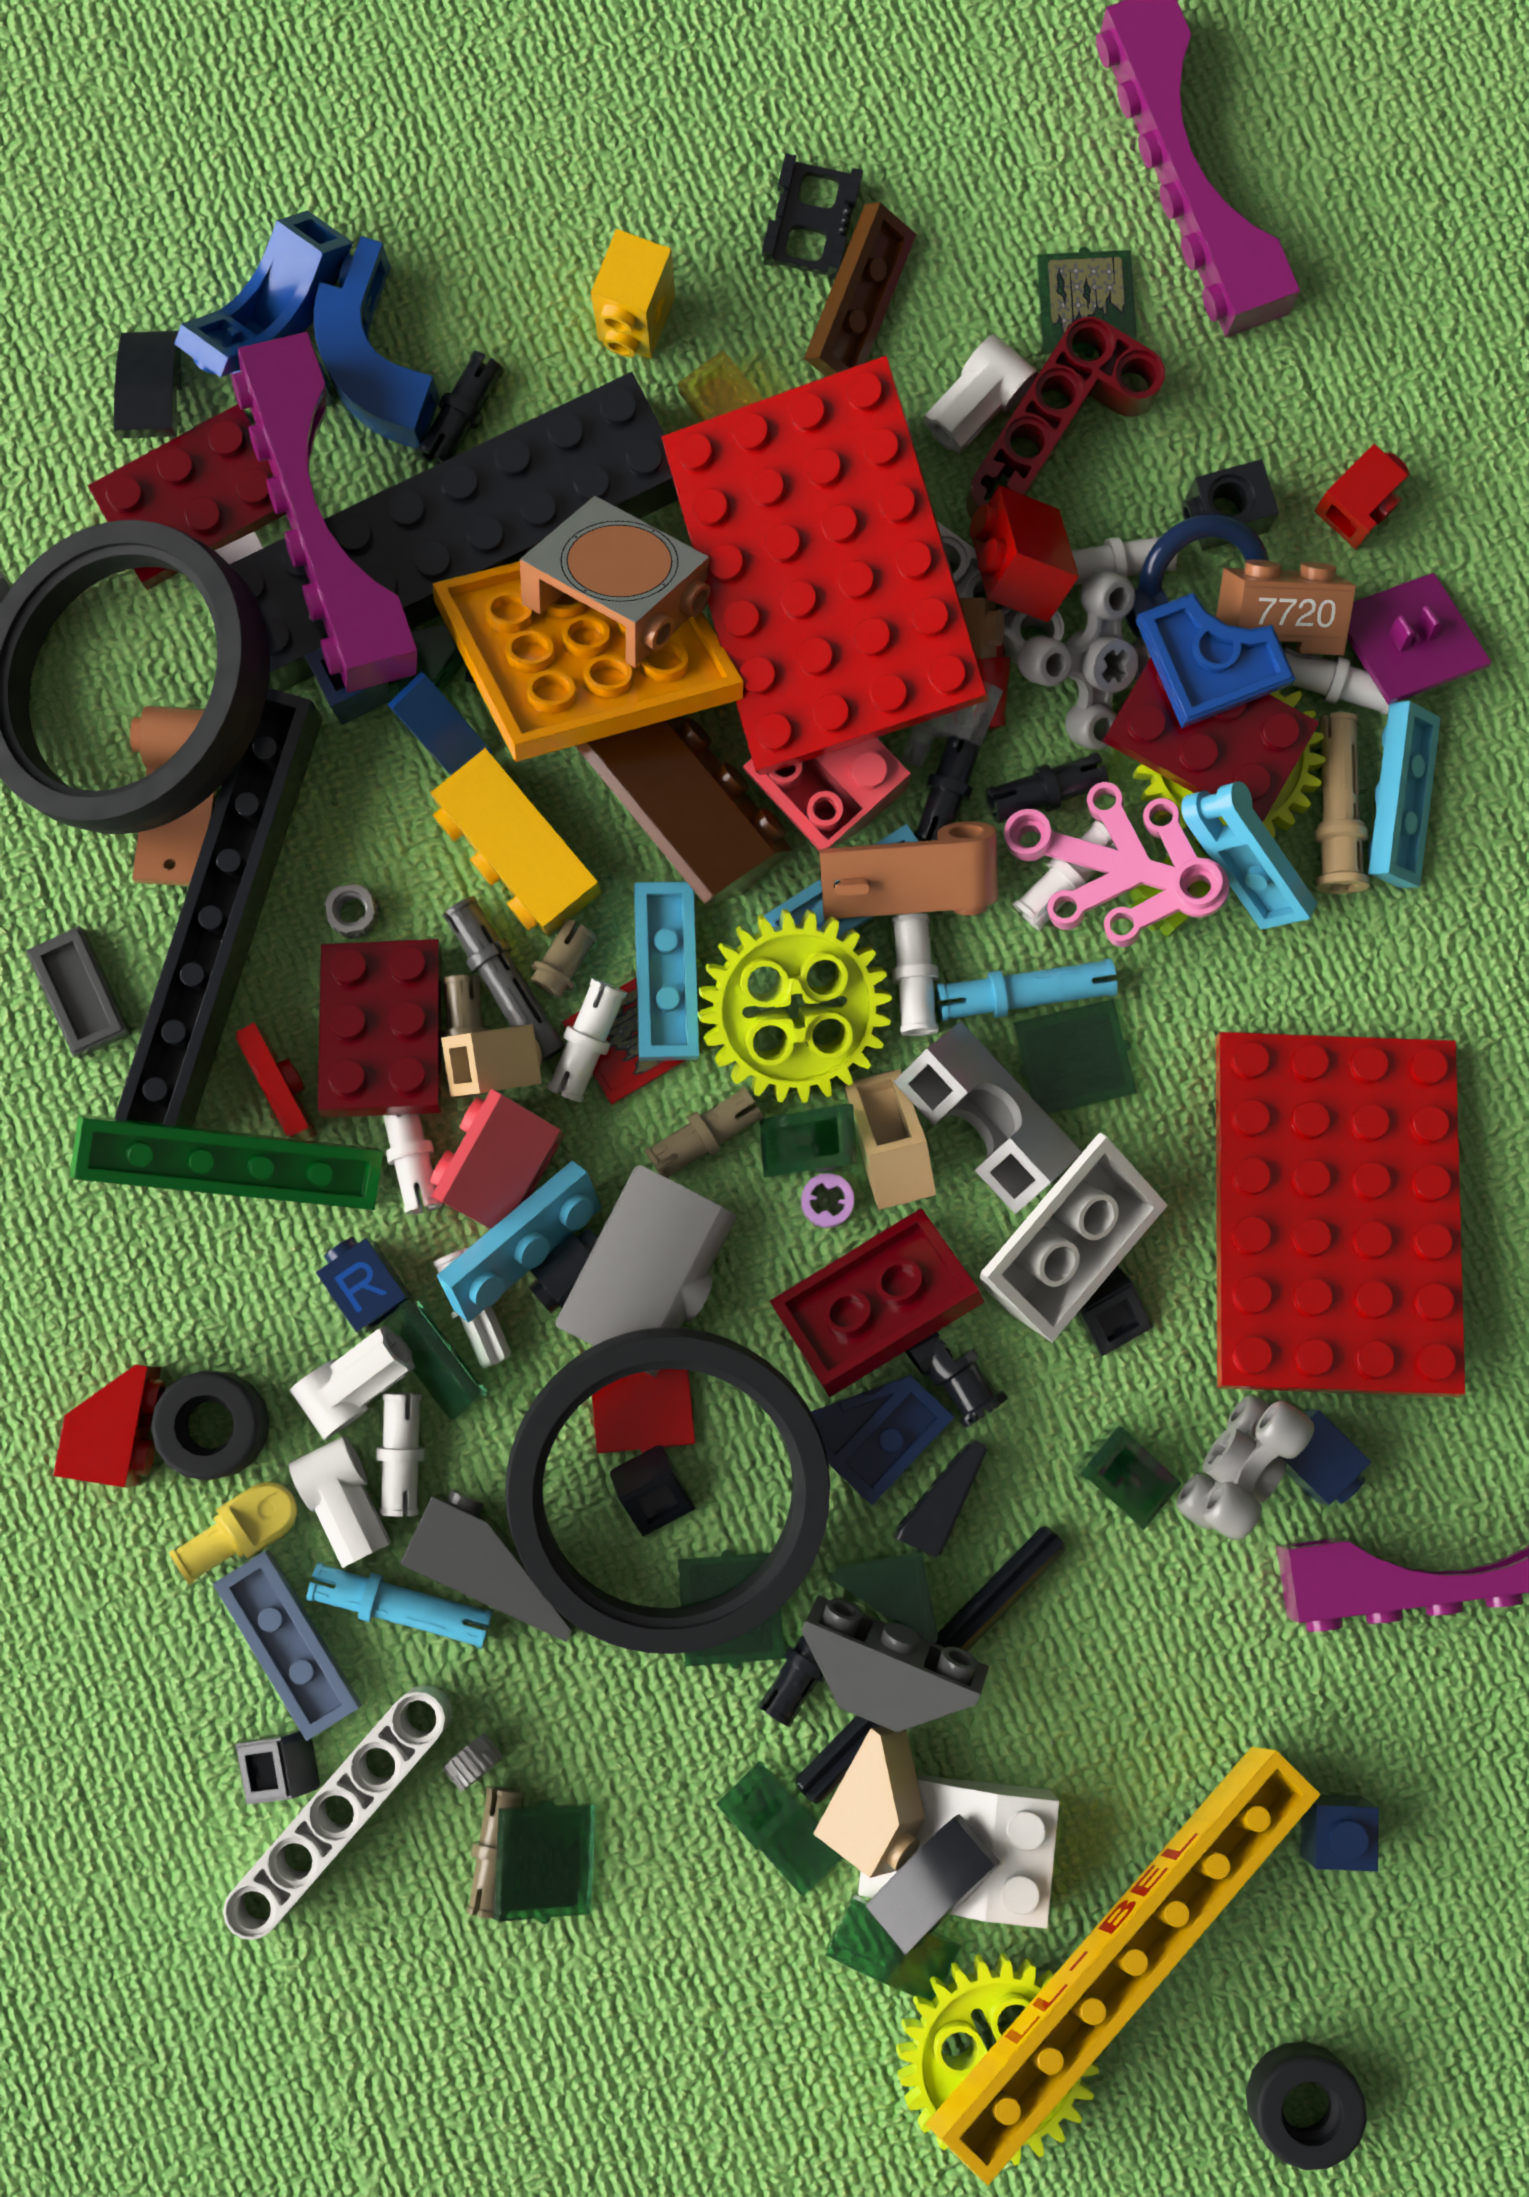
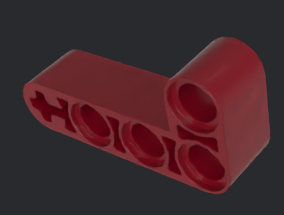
[966,317,1165,520]

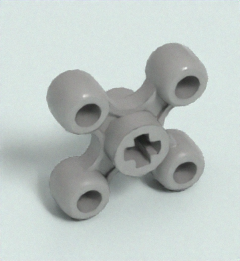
[1018,571,1151,750]
[1176,1395,1315,1540]

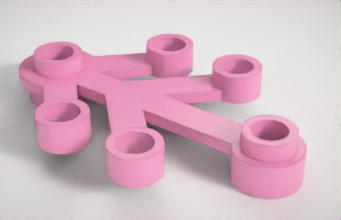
[1004,782,1229,947]

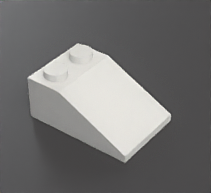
[858,1775,1059,1929]

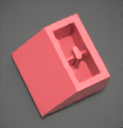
[743,737,911,850]
[430,1089,565,1229]

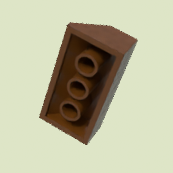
[575,716,793,904]

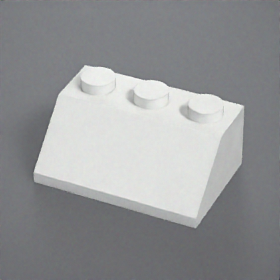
[980,1133,1168,1343]

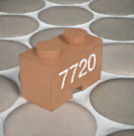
[1216,560,1356,655]

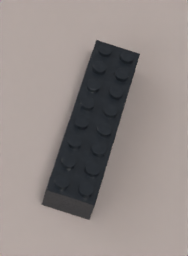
[229,371,679,692]

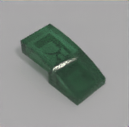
[716,1761,845,1897]
[825,1893,961,2001]

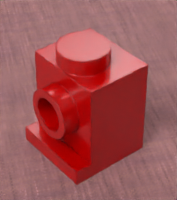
[1314,444,1410,550]

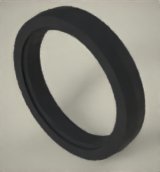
[0,520,270,834]
[505,1327,830,1654]

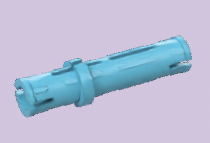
[936,958,1117,1022]
[306,1562,493,1649]

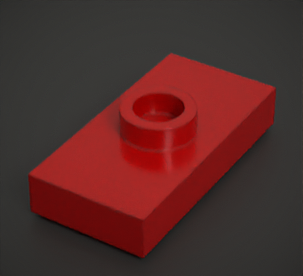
[235,1022,317,1140]

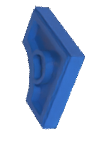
[1135,593,1296,728]

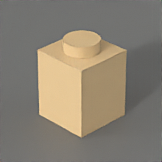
[441,1024,542,1097]

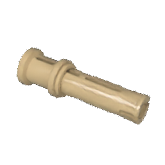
[1315,712,1370,894]

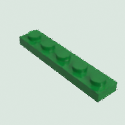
[70,1114,383,1210]

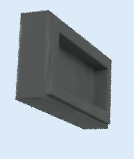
[26,926,132,1059]

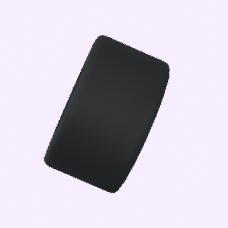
[151,1370,270,1481]
[1246,2042,1367,2170]

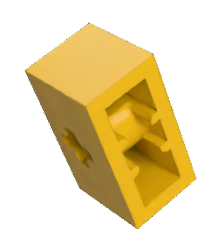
[591,228,675,359]

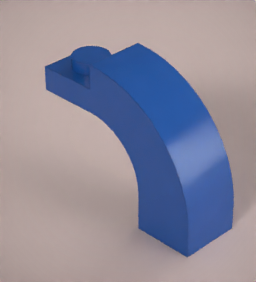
[174,210,353,377]
[314,236,440,449]

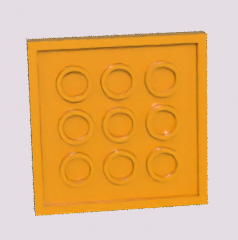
[432,561,744,762]

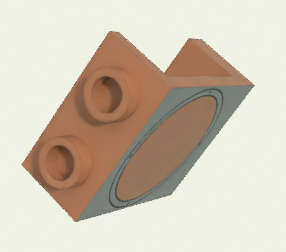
[520,496,711,667]

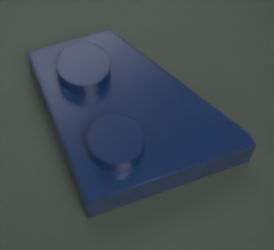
[811,1375,954,1505]

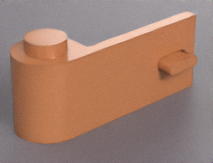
[130,706,217,886]
[819,821,999,920]

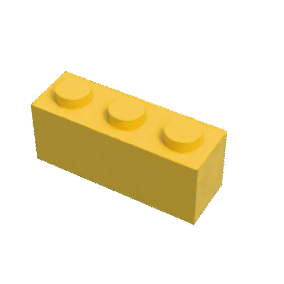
[430,748,602,937]

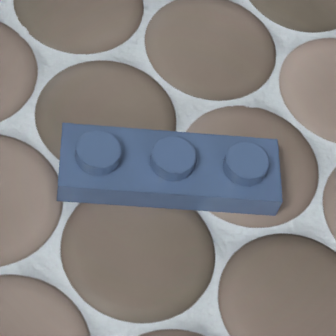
[213,1550,362,1741]

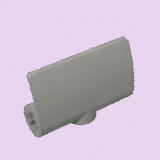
[555,1165,737,1377]

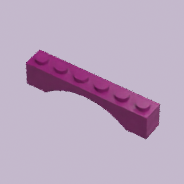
[1096,0,1300,338]
[231,332,417,693]
[1276,1538,1529,1632]

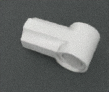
[923,334,1038,454]
[290,1326,416,1440]
[288,1436,391,1568]

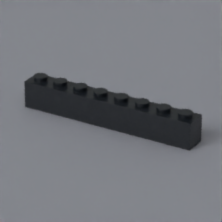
[114,688,323,1127]

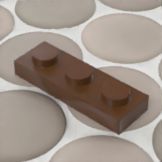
[804,202,917,377]

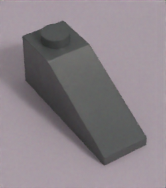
[400,1489,575,1642]

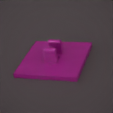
[1347,573,1492,705]

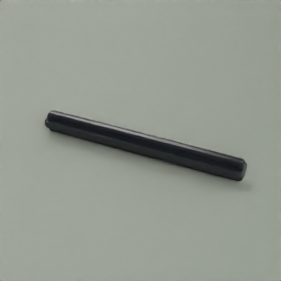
[795,1526,1067,1804]

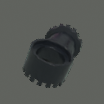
[905,1332,1008,1428]

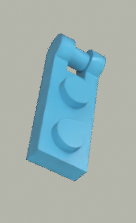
[1181,781,1317,930]

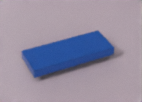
[387,672,493,776]

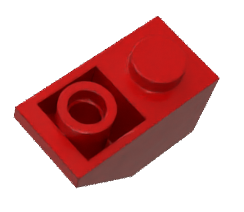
[53,1364,166,1488]

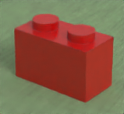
[970,485,1079,622]

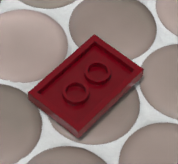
[87,404,286,590]
[1102,658,1320,823]
[318,939,441,1118]
[770,1208,984,1398]

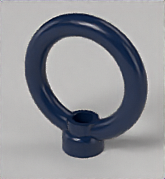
[1125,514,1270,638]

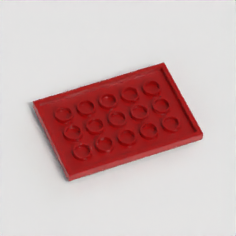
[661,355,990,776]
[1215,1032,1465,1397]

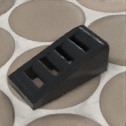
[892,1439,988,1558]

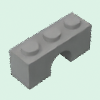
[894,1021,1082,1214]

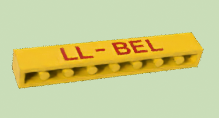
[925,1747,1321,2186]

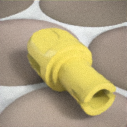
[169,1482,297,1585]

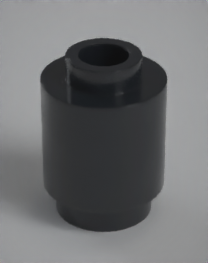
[528,1228,598,1314]

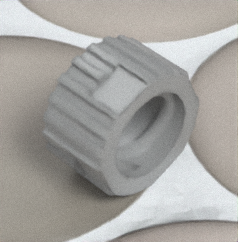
[324,883,380,939]
[443,1733,504,1792]

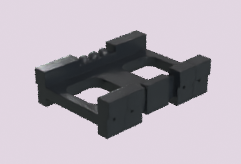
[762,153,863,280]

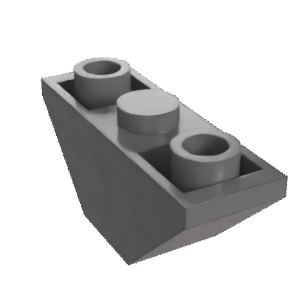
[802,1595,989,1732]

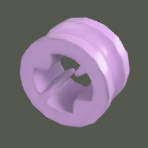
[801,1173,854,1228]

